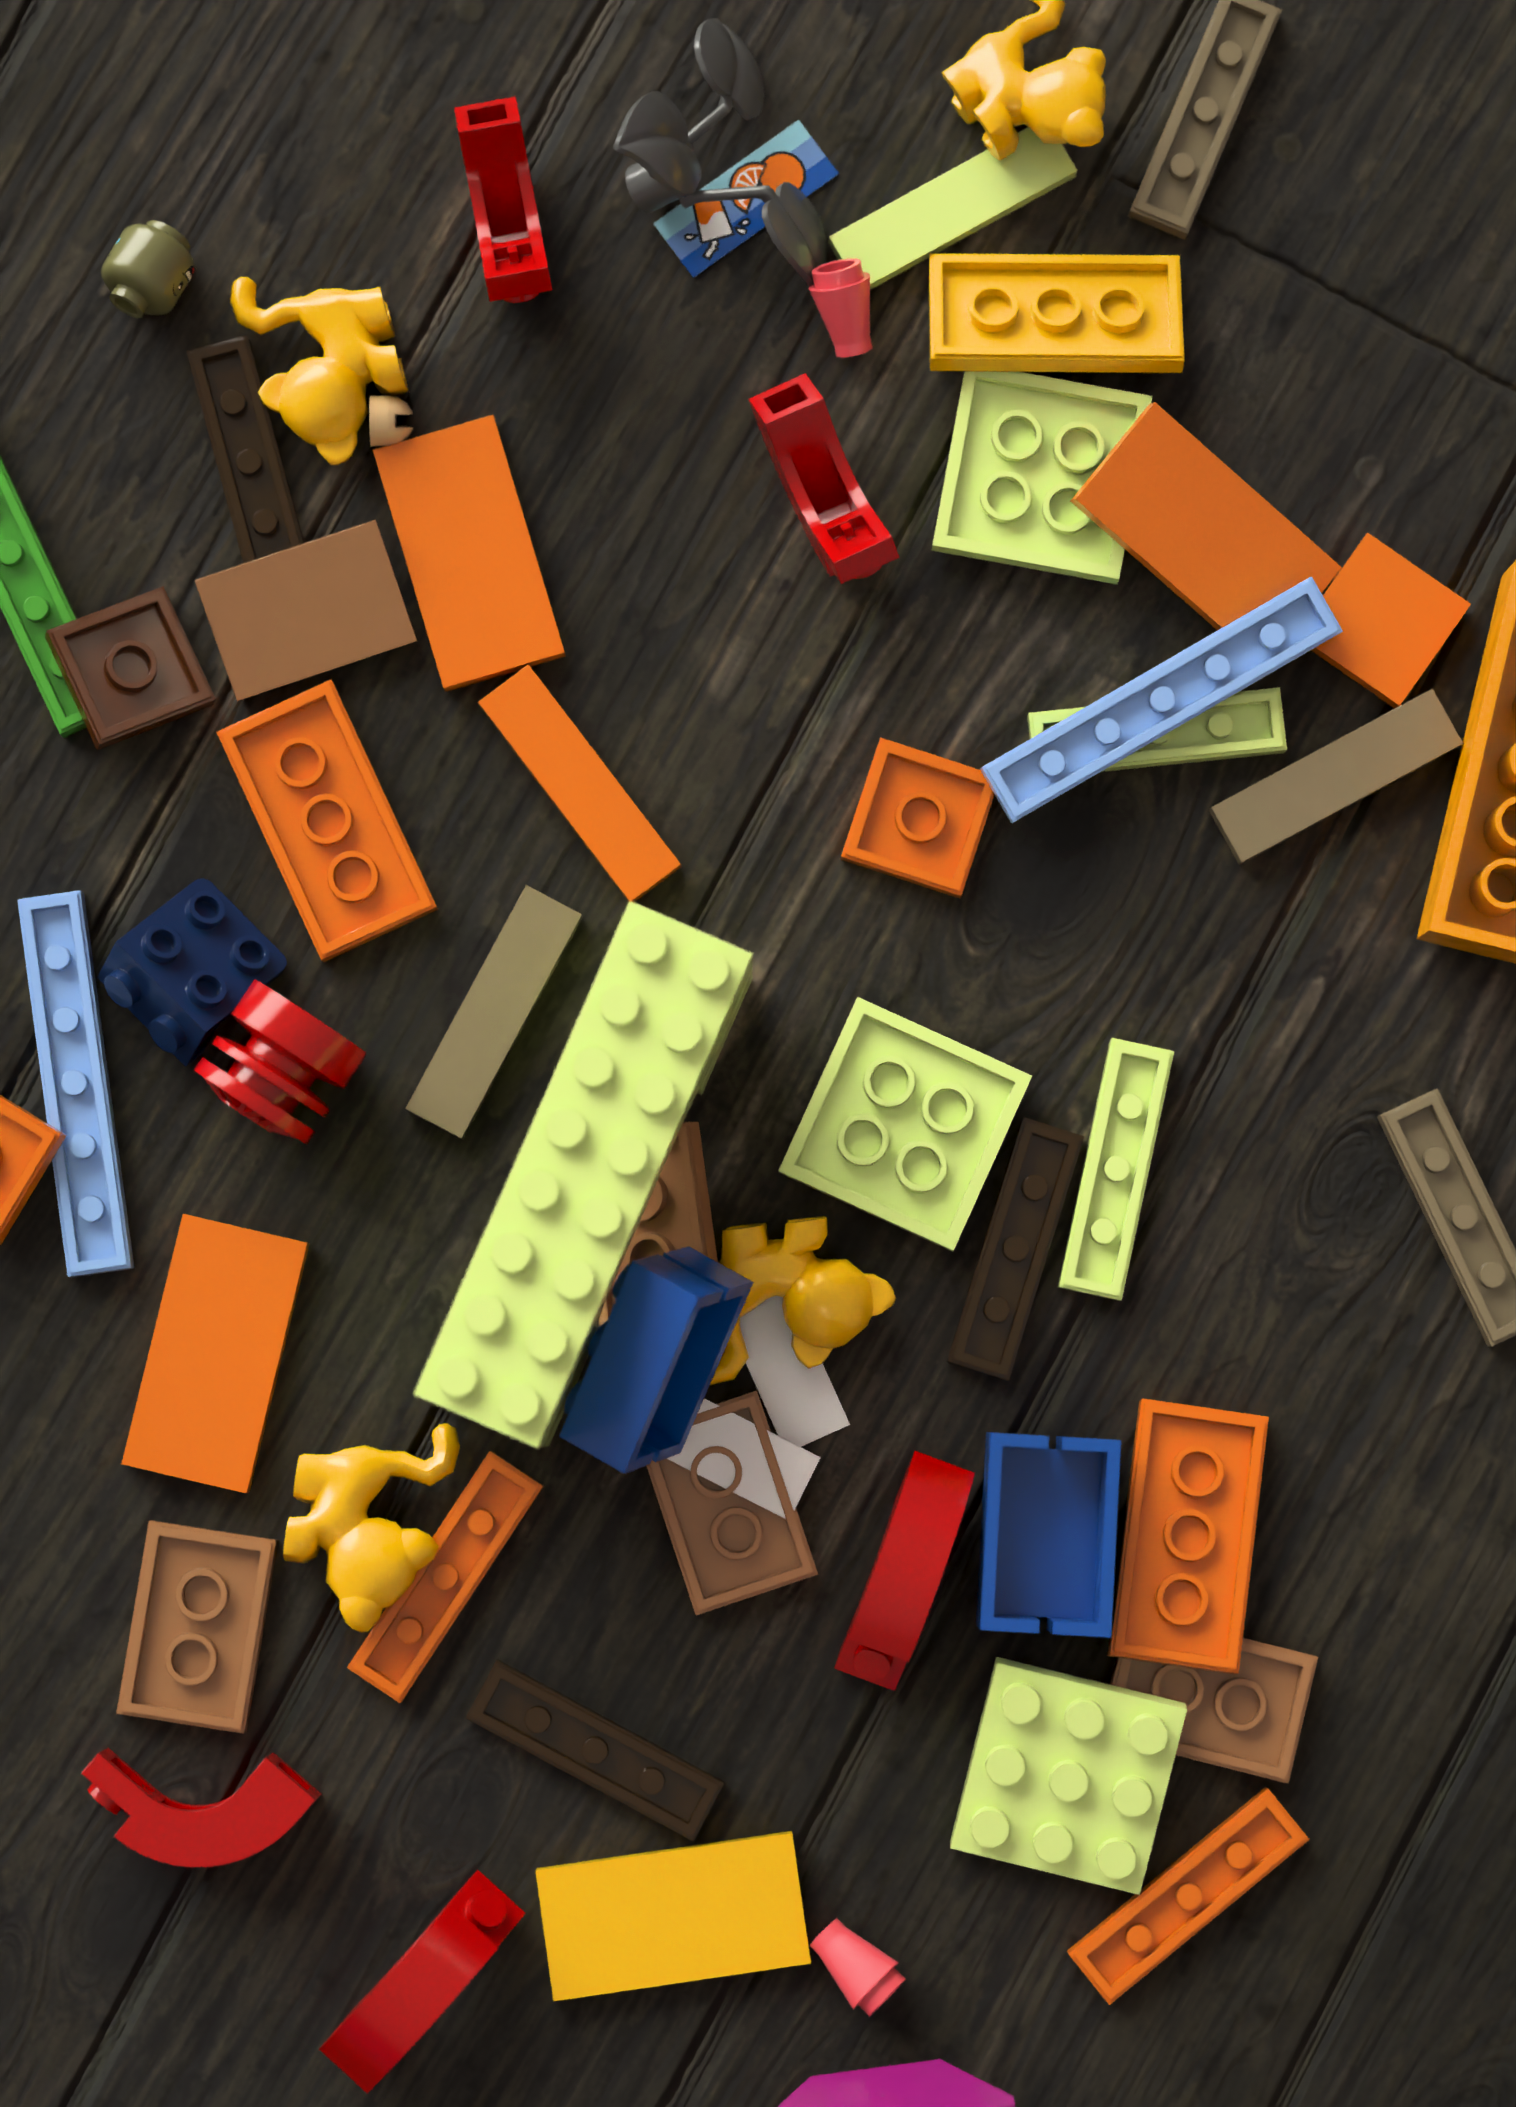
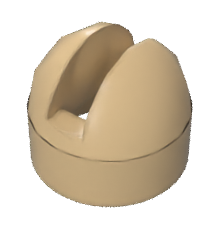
[369,396,413,446]

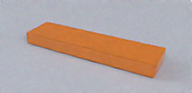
[478,664,681,902]
[347,1451,544,1703]
[1067,1786,1310,2005]

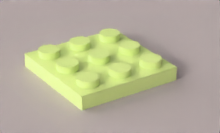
[932,371,1152,584]
[778,997,1032,1252]
[950,1657,1187,1895]

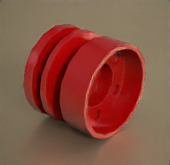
[193,979,367,1145]

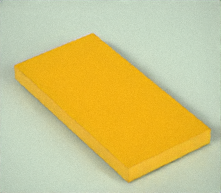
[928,254,1184,373]
[535,1831,811,2001]

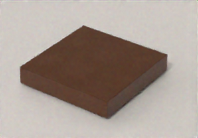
[45,587,216,750]

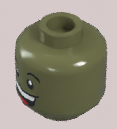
[101,220,195,318]

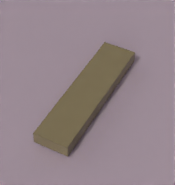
[1128,0,1282,240]
[1209,688,1463,865]
[405,885,583,1140]
[1377,1088,1516,1347]

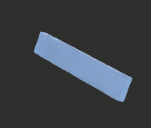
[980,576,1343,823]
[17,890,134,1278]

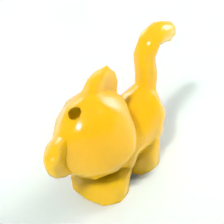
[942,0,1106,161]
[230,277,409,465]
[710,1216,896,1385]
[283,1423,460,1633]

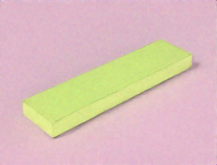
[828,127,1077,290]
[1027,687,1287,772]
[1058,1038,1174,1301]

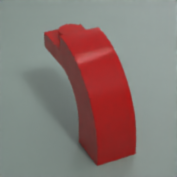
[454,96,552,303]
[748,373,900,584]
[834,1451,975,1691]
[81,1748,322,1867]
[319,1870,526,2093]

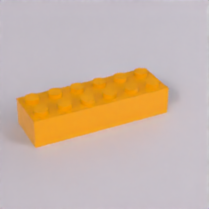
[1416,560,1516,964]

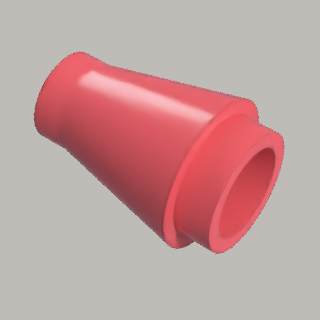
[808,258,873,358]
[810,1918,906,2017]

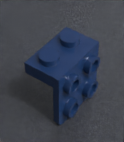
[97,878,287,1067]

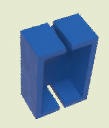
[559,1247,753,1474]
[976,1432,1121,1638]

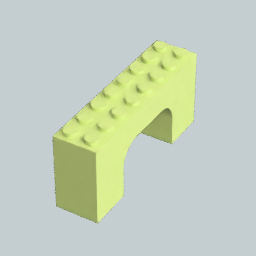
[414,901,753,1448]

